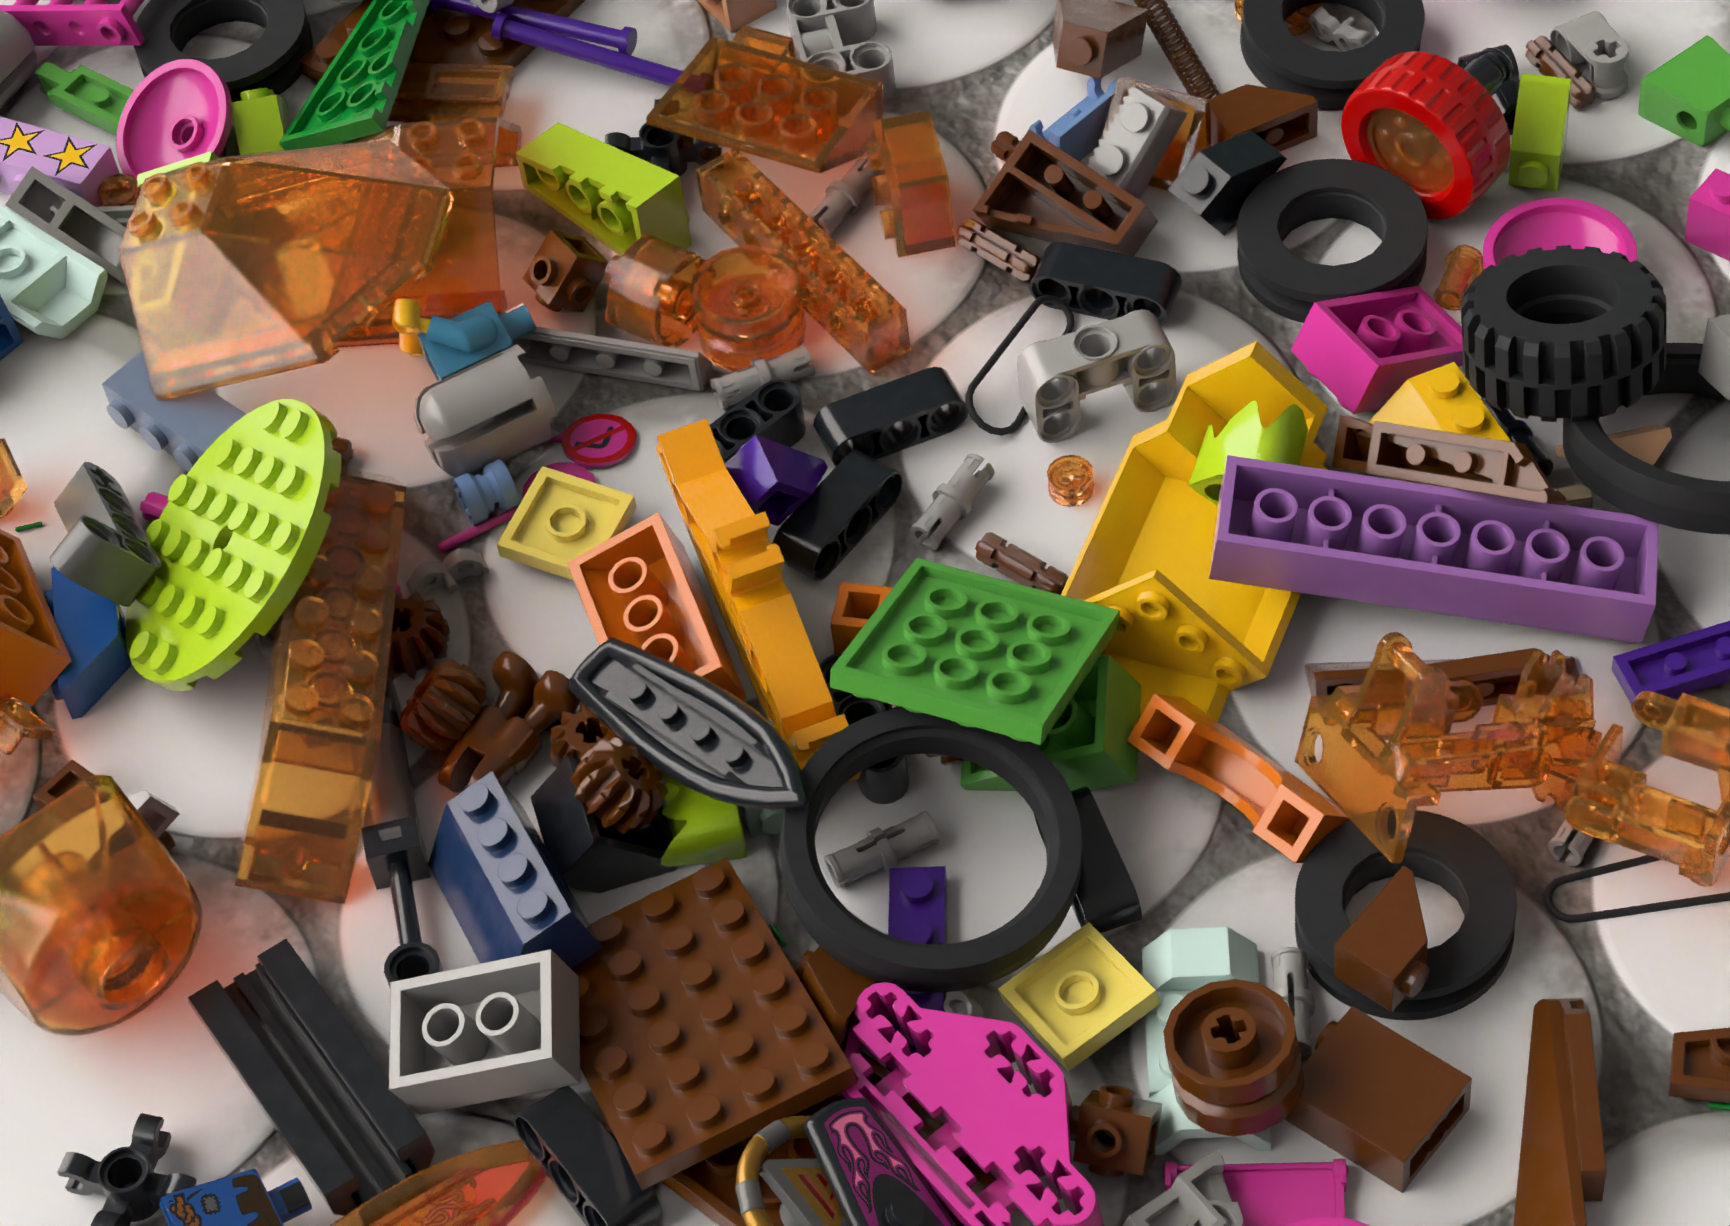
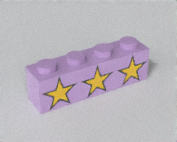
[0,116,122,207]

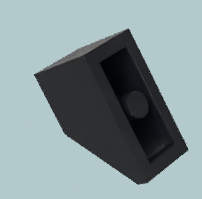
[1168,130,1287,236]

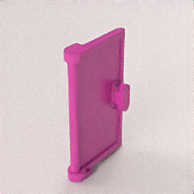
[1162,1158,1349,1226]

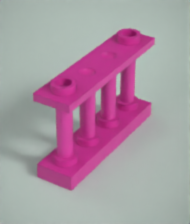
[0,0,145,46]

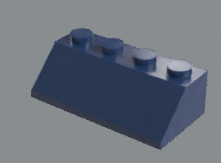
[428,771,603,969]

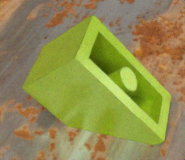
[1508,73,1571,191]

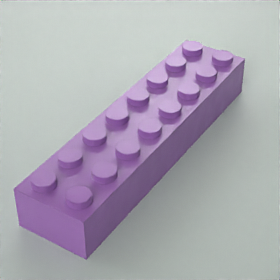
[1209,455,1659,644]

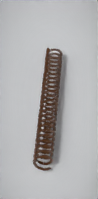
[1134,0,1221,114]

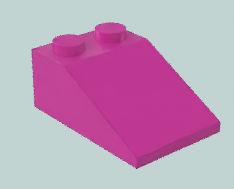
[1291,286,1463,414]

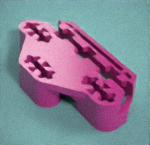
[840,982,1104,1226]

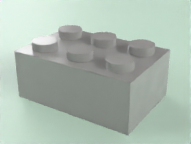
[389,949,580,1115]

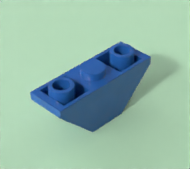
[45,567,131,719]

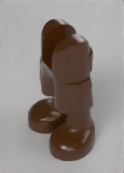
[438,651,581,793]

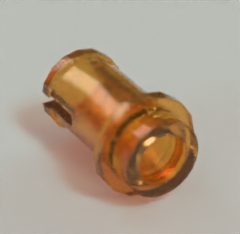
[1434,245,1484,311]

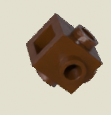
[522,230,611,312]
[1069,1085,1163,1177]

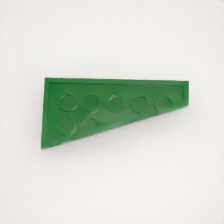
[279,0,430,156]

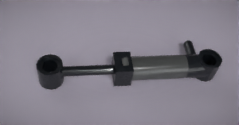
[303,661,444,988]

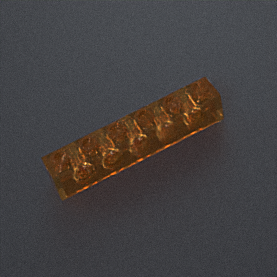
[696,147,911,374]

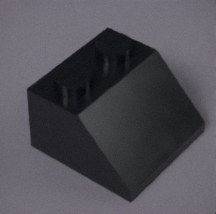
[530,757,679,893]

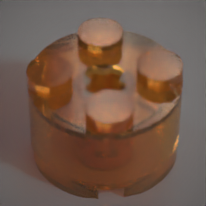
[604,234,713,348]

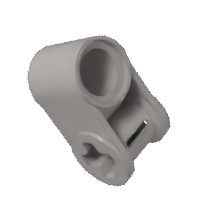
[1549,11,1629,99]

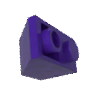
[725,435,828,527]

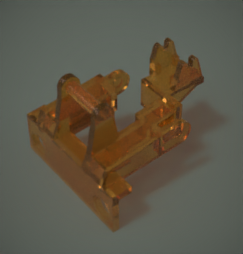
[1295,632,1596,863]
[1521,691,1730,887]

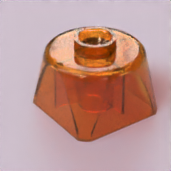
[0,775,203,1036]

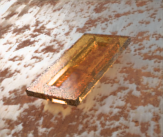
[388,62,515,125]

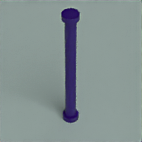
[427,0,637,55]
[492,12,708,100]

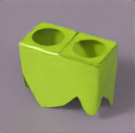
[1188,400,1308,506]
[652,764,748,867]

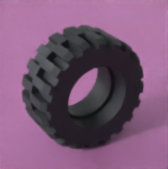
[1461,245,1667,422]

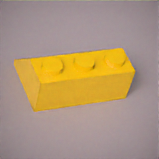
[1368,362,1511,492]

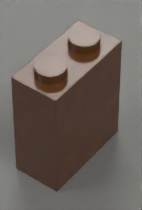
[1284,1006,1472,1193]

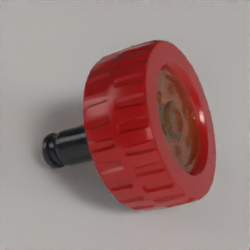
[1341,48,1513,220]

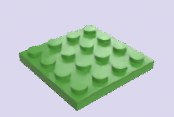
[830,558,1120,745]

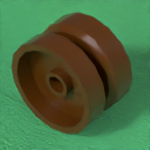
[1163,979,1305,1137]

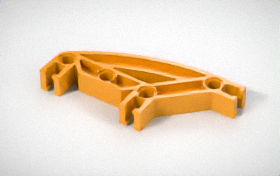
[656,419,862,784]

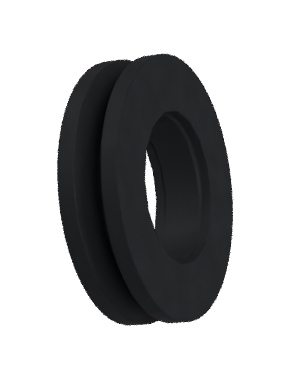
[134,0,313,102]
[1240,0,1425,110]
[1237,159,1428,323]
[1295,809,1517,1020]

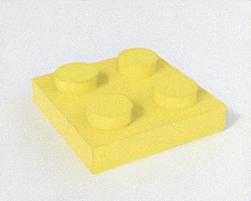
[496,466,637,581]
[998,922,1161,1072]

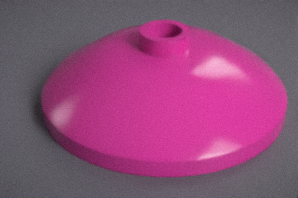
[116,59,232,188]
[1483,198,1637,269]

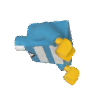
[392,298,537,381]

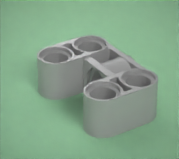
[786,0,896,115]
[1017,309,1176,443]

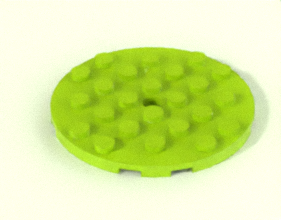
[125,399,341,691]

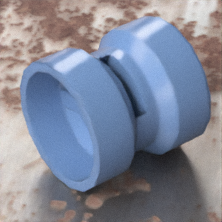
[452,459,520,525]

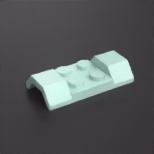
[0,205,108,339]
[1142,926,1271,1155]

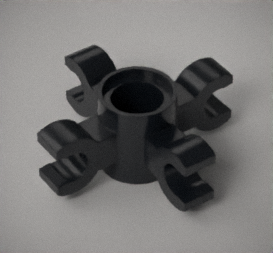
[605,98,722,177]
[57,1113,197,1226]

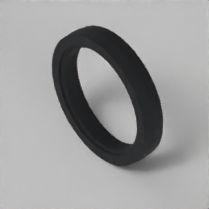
[1563,343,1730,535]
[780,708,1083,993]

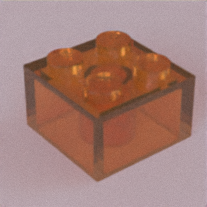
[866,110,955,257]

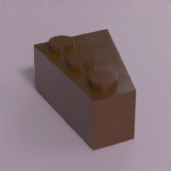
[972,129,1158,256]

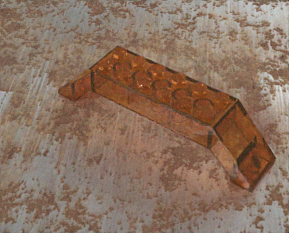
[235,467,407,904]

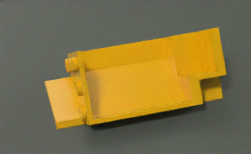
[1061,341,1328,722]

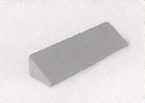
[513,326,713,391]

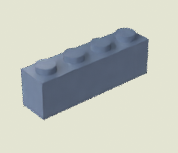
[102,348,246,472]

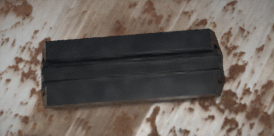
[188,939,435,1222]

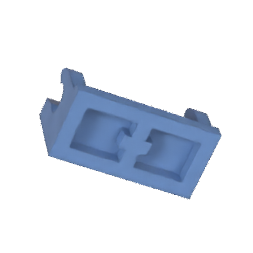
[1029,77,1125,161]

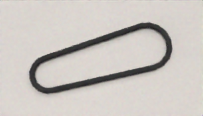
[965,295,1075,436]
[1543,840,1730,923]

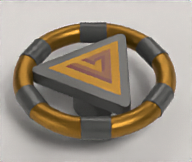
[735,1116,848,1226]

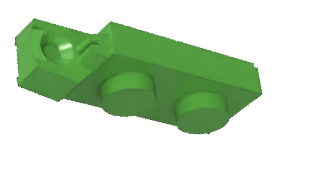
[35,61,134,135]

